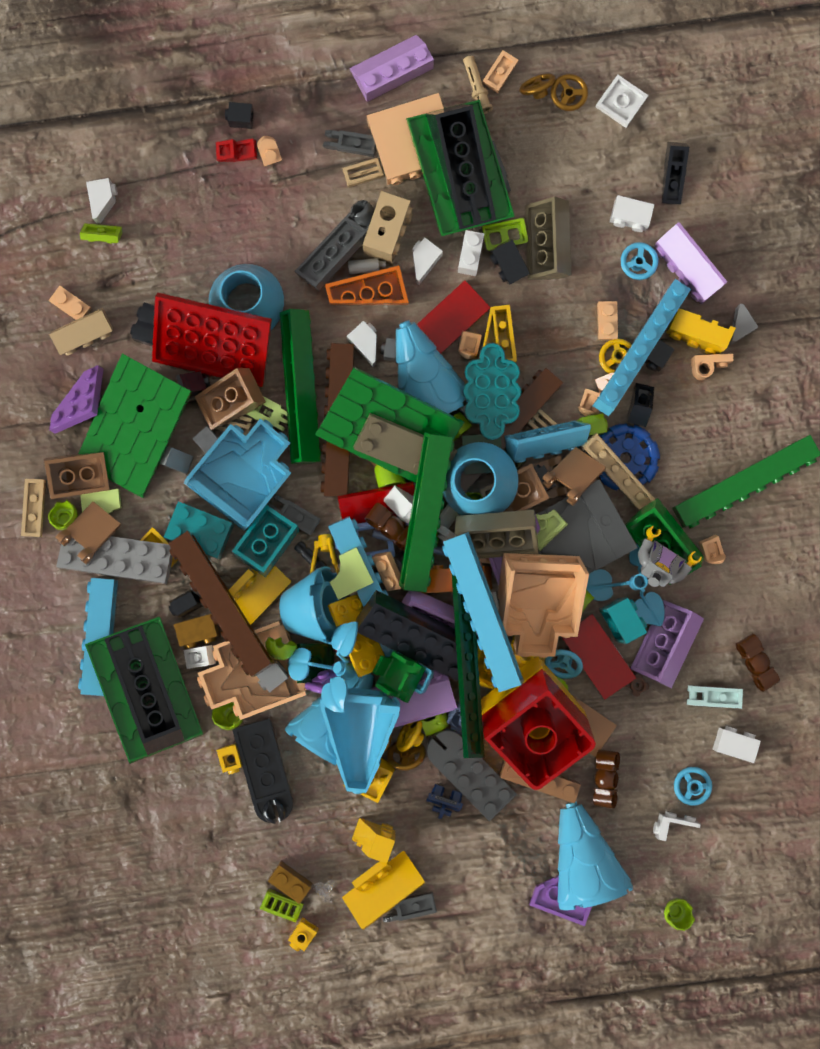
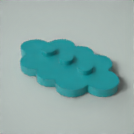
[463,343,521,440]

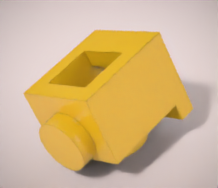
[216,743,242,774]
[288,917,318,951]

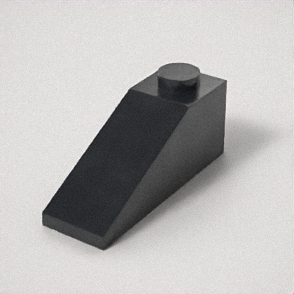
[662,142,690,205]

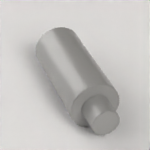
[348,258,386,275]

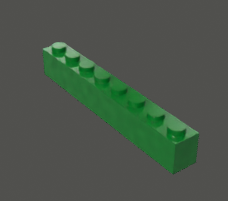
[280,308,321,464]
[399,432,454,592]
[672,435,820,529]

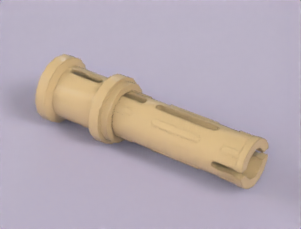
[463,56,493,114]

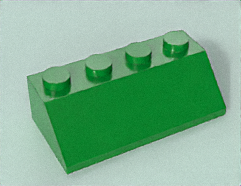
[625,498,704,585]

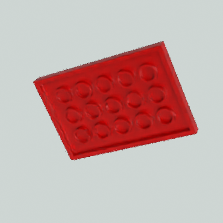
[152,292,272,387]

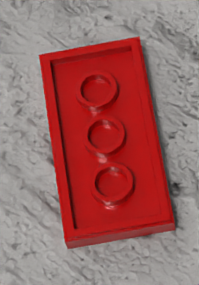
[417,280,491,354]
[337,482,415,524]
[561,614,636,700]

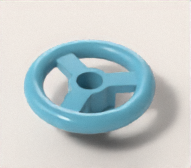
[620,242,658,280]
[545,649,583,679]
[674,767,712,806]

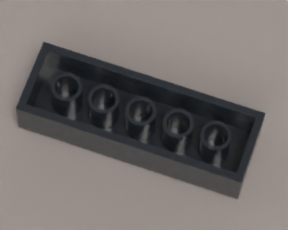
[356,590,478,681]

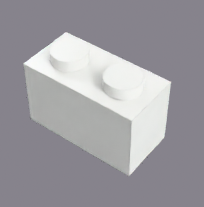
[609,195,654,232]
[458,230,484,276]
[712,726,761,763]

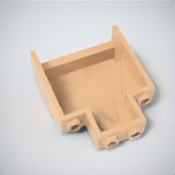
[498,553,589,658]
[197,620,311,720]

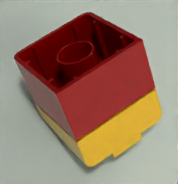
[481,657,596,790]

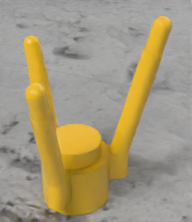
[310,534,339,574]

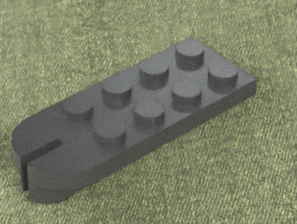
[295,200,375,291]
[427,729,517,821]

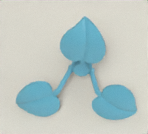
[587,544,665,626]
[288,622,358,713]

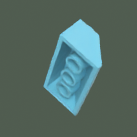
[504,420,591,463]

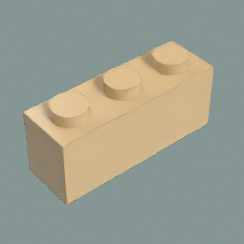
[49,308,113,356]

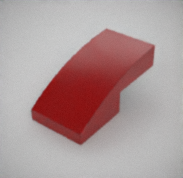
[216,138,257,162]

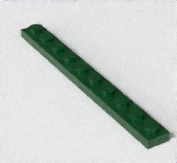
[451,573,485,758]

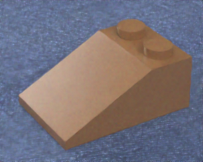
[195,368,266,430]
[44,452,109,499]
[480,463,549,512]

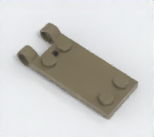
[353,413,457,475]

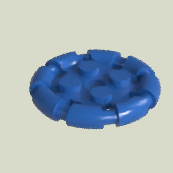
[599,424,660,491]

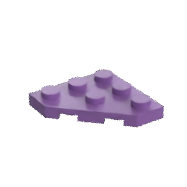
[49,365,104,434]
[529,875,592,926]

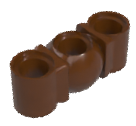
[365,503,409,551]
[736,633,780,692]
[593,750,620,809]

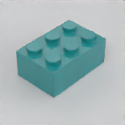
[164,501,235,559]
[232,505,299,577]
[599,598,647,644]

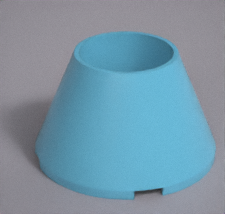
[209,264,284,330]
[443,442,519,515]
[279,566,347,645]

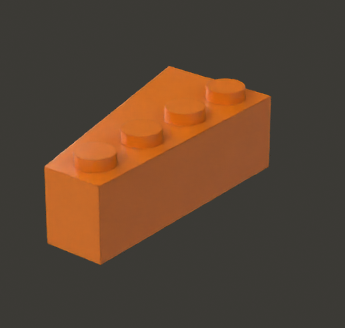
[325,265,409,305]
[422,563,492,594]

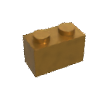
[174,614,220,649]
[268,861,313,904]

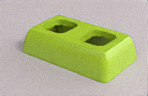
[482,218,528,251]

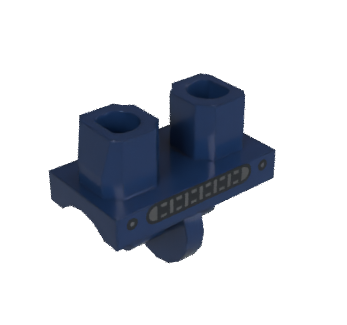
[426,784,463,819]

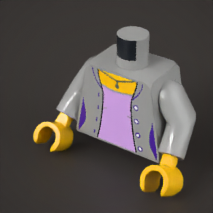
[638,526,702,587]

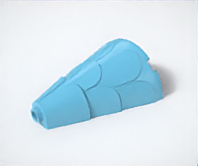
[396,320,468,413]
[285,673,374,766]
[320,688,400,794]
[557,801,633,910]

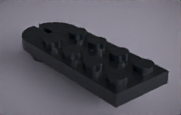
[232,718,293,824]

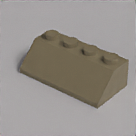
[525,197,572,280]
[455,510,539,559]

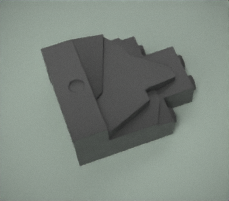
[538,480,638,574]

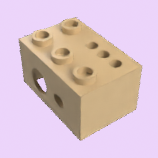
[363,191,413,264]

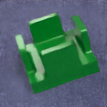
[373,650,426,703]

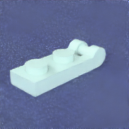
[687,685,743,709]

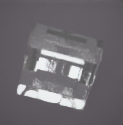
[312,879,336,902]

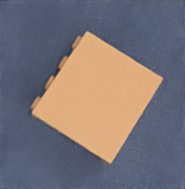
[367,93,444,186]

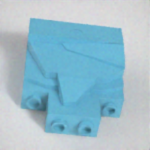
[184,419,291,531]

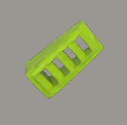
[260,888,304,923]

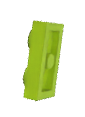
[80,223,122,244]

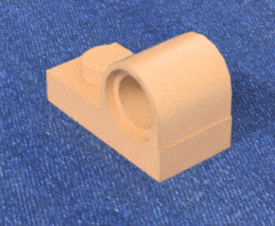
[691,354,733,380]

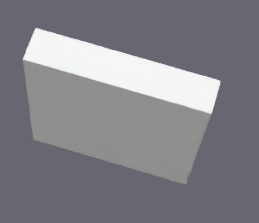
[596,74,648,128]

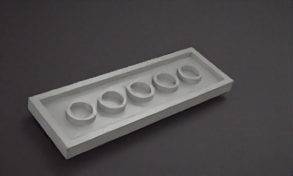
[56,536,173,584]

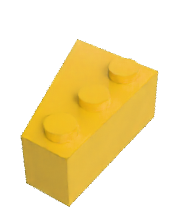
[482,305,517,363]
[666,308,736,355]
[352,818,396,864]

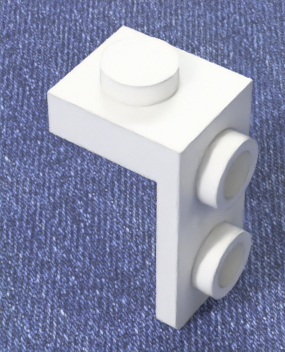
[437,504,459,541]
[653,812,701,841]

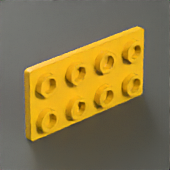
[229,566,291,625]
[328,594,385,678]
[342,851,425,930]

